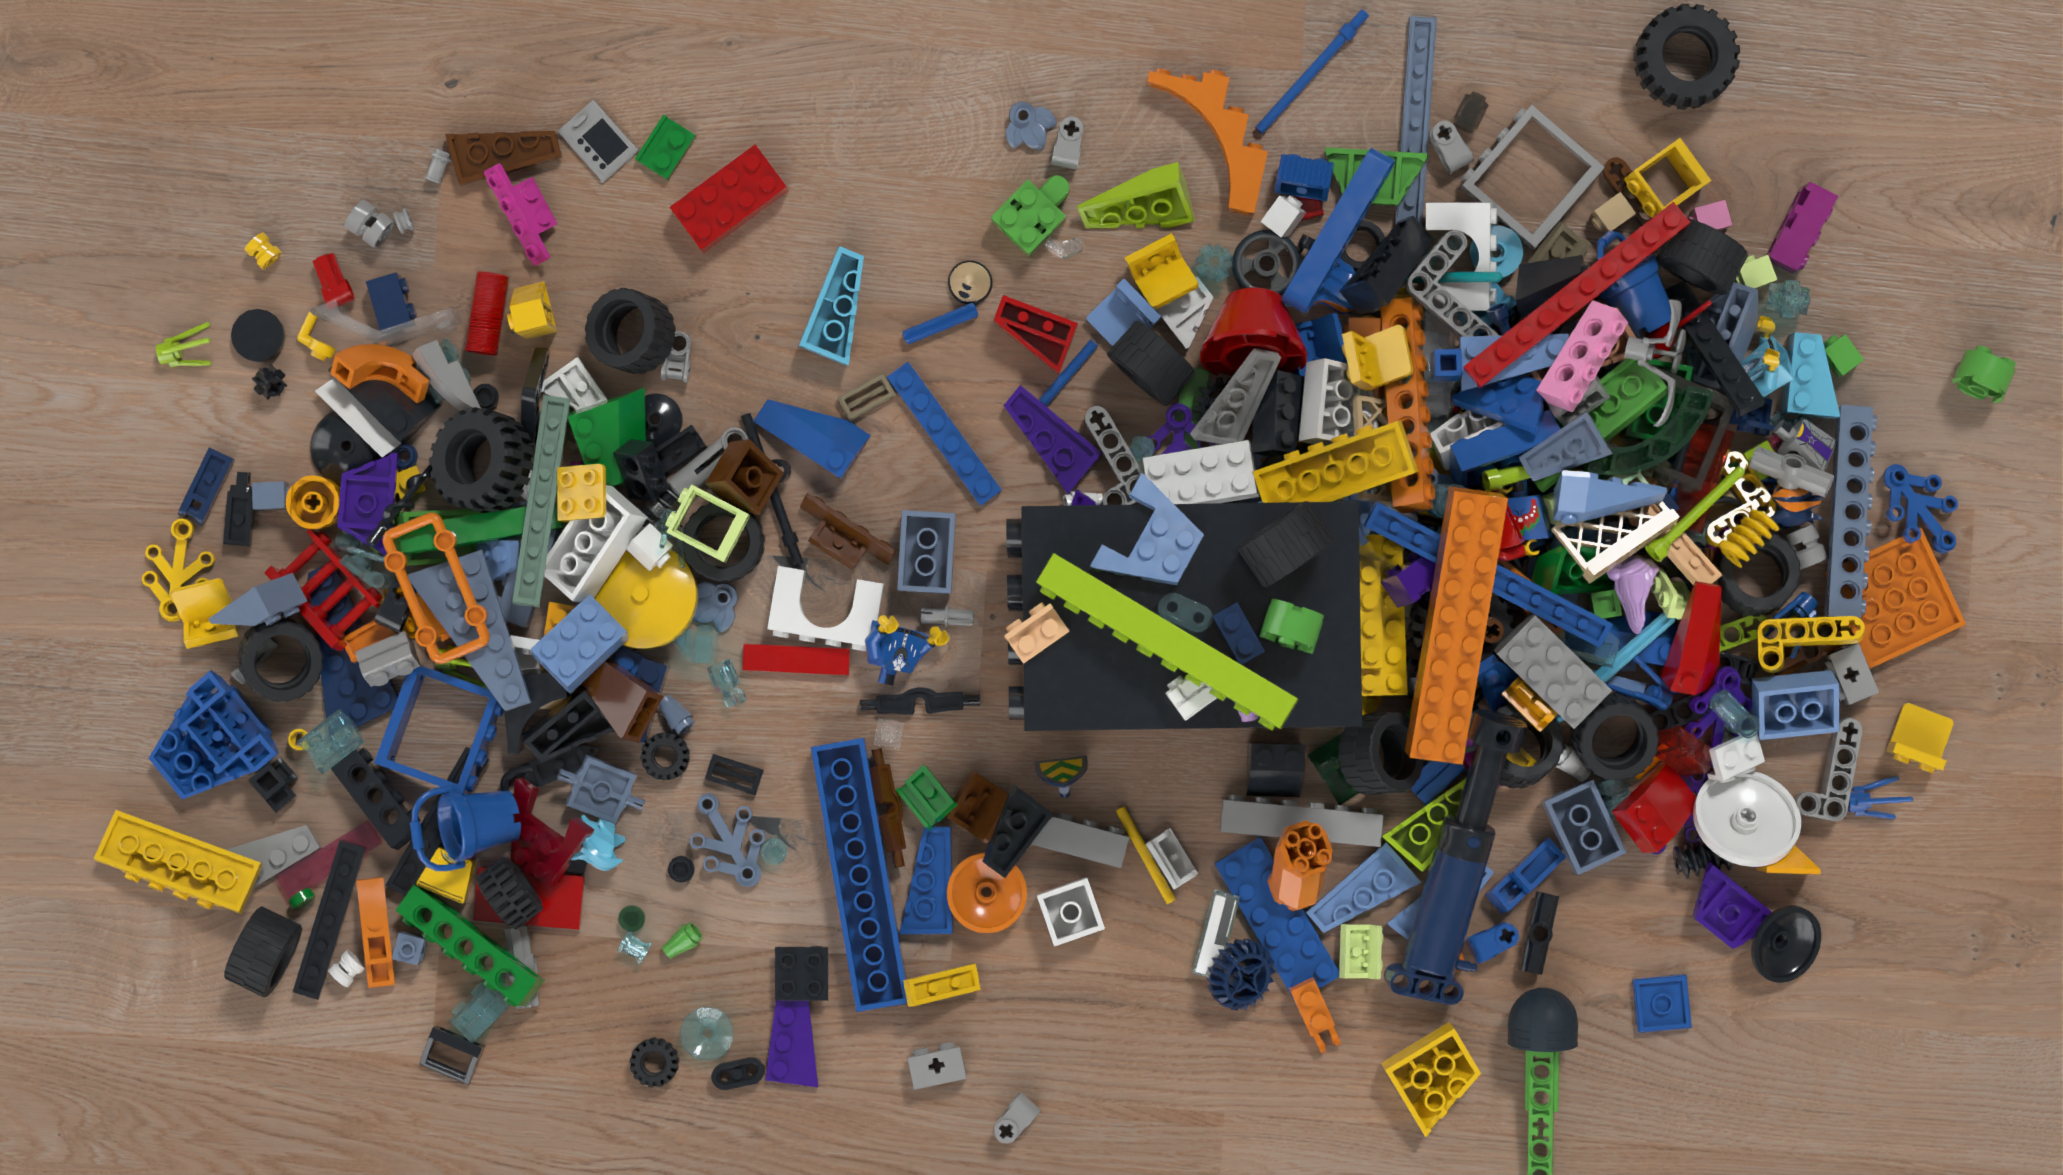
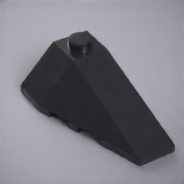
[328,366,442,443]

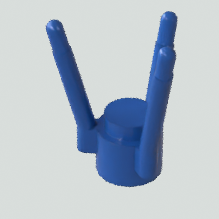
[1764,592,1819,658]
[1605,656,1673,711]
[1848,775,1913,819]

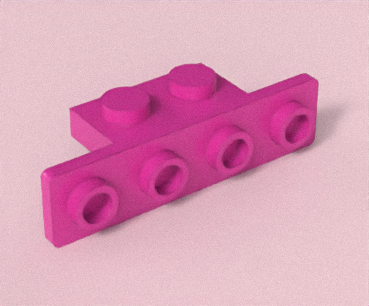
[484,163,558,266]

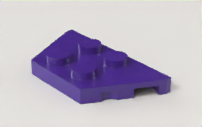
[337,453,399,556]
[1692,862,1772,949]

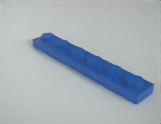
[887,362,1002,506]

